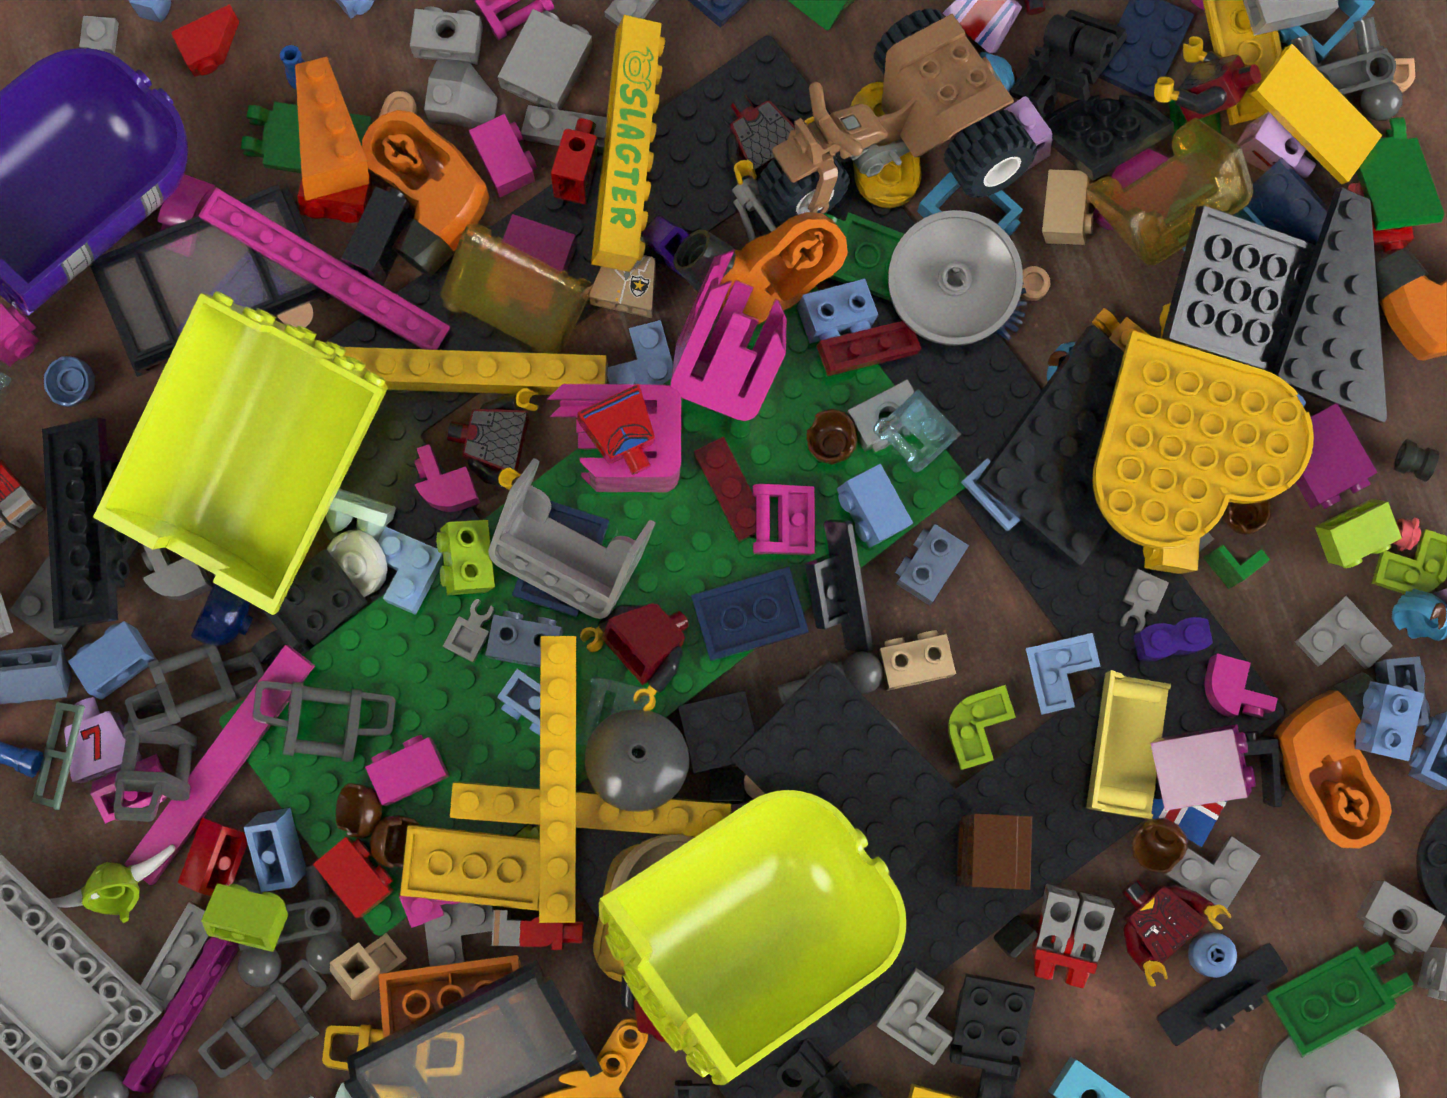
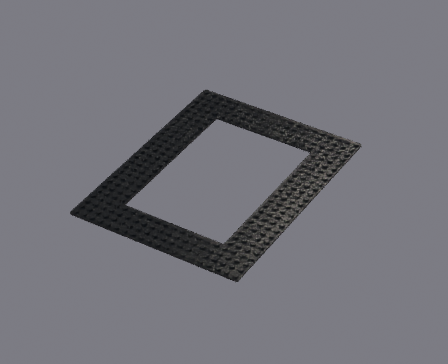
[320,35,1285,1098]

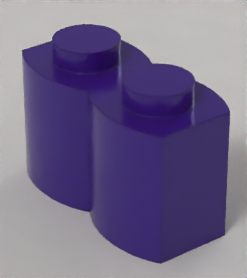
[642,215,689,279]
[1133,617,1213,662]

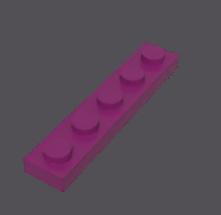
[122,937,239,1093]

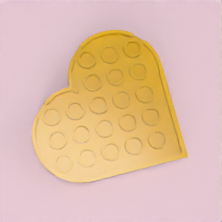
[1093,331,1314,549]

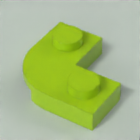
[1371,529,1447,594]
[948,685,1016,770]

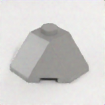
[424,58,498,128]

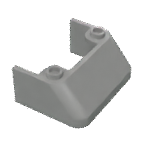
[488,458,656,619]

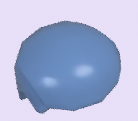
[44,356,95,407]

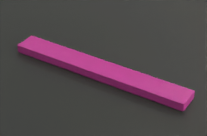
[199,188,450,350]
[124,645,315,885]

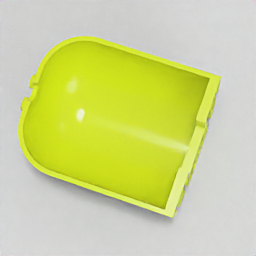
[599,790,906,1085]

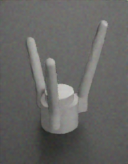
[732,177,776,242]

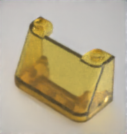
[1086,117,1253,265]
[440,223,593,354]

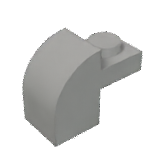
[141,544,213,601]

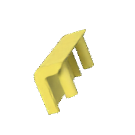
[1086,670,1171,819]

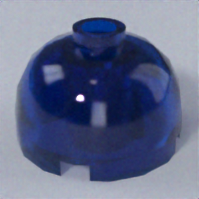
[191,584,253,646]

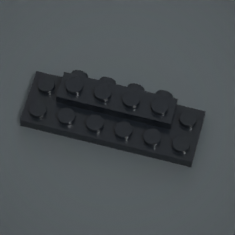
[42,417,129,630]

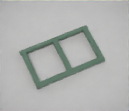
[32,702,85,810]

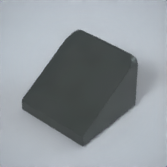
[710,770,744,804]
[993,916,1038,958]

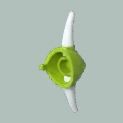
[49,845,176,923]

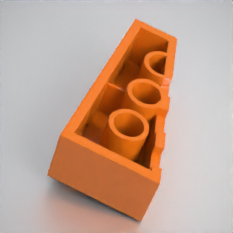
[295,57,369,201]
[378,955,525,1038]

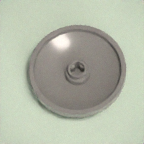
[888,210,1023,346]
[1258,1030,1400,1098]

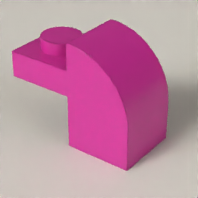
[158,174,215,257]
[414,444,480,512]
[1204,654,1278,718]

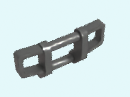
[125,638,264,734]
[252,681,395,762]
[114,700,198,822]
[198,959,329,1080]

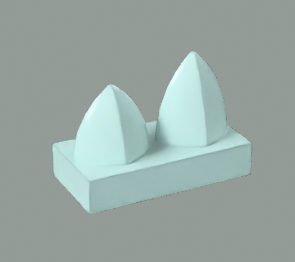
[326,489,396,541]

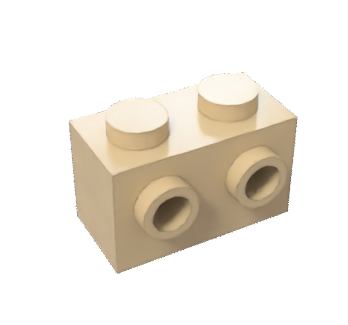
[1042,170,1096,245]
[878,630,956,691]

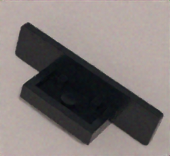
[805,519,873,653]
[1156,943,1288,1046]

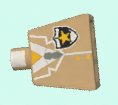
[589,237,656,318]

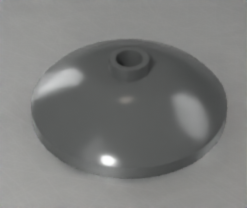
[585,709,689,812]

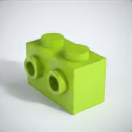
[1315,499,1402,568]
[436,520,495,595]
[201,883,288,952]

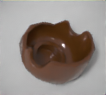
[806,409,858,465]
[1222,499,1271,535]
[335,783,382,838]
[370,815,420,868]
[1132,818,1188,873]

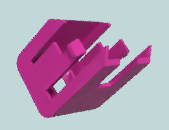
[671,249,787,421]
[547,384,681,492]

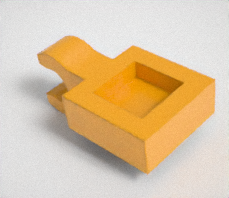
[1092,308,1149,352]

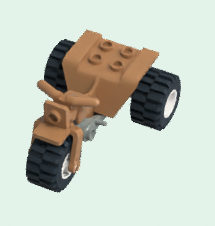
[757,8,1037,224]

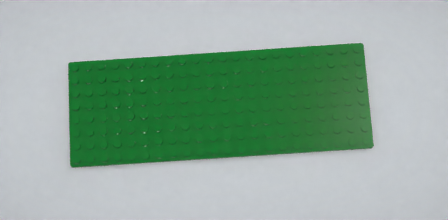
[219,286,967,936]

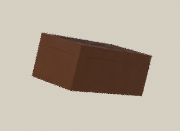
[956,814,1032,890]

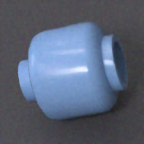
[1188,932,1237,978]

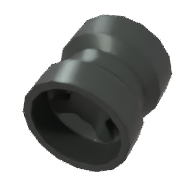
[1393,439,1439,482]

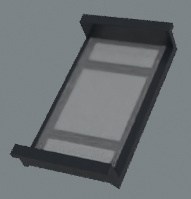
[90,184,334,377]
[344,960,603,1098]

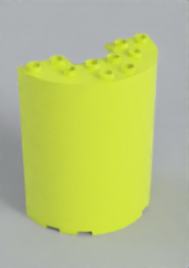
[93,291,388,615]

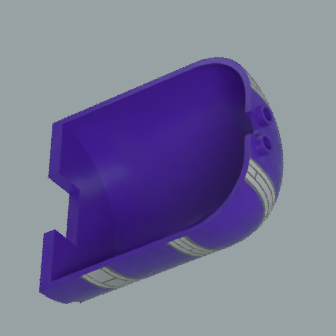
[0,48,188,316]

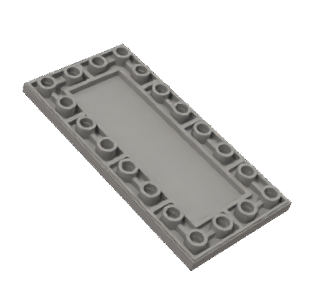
[0,854,164,1098]

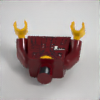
[1122,879,1231,987]

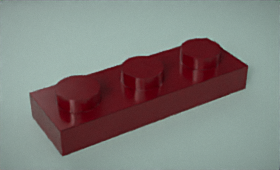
[817,321,922,376]
[693,437,756,543]

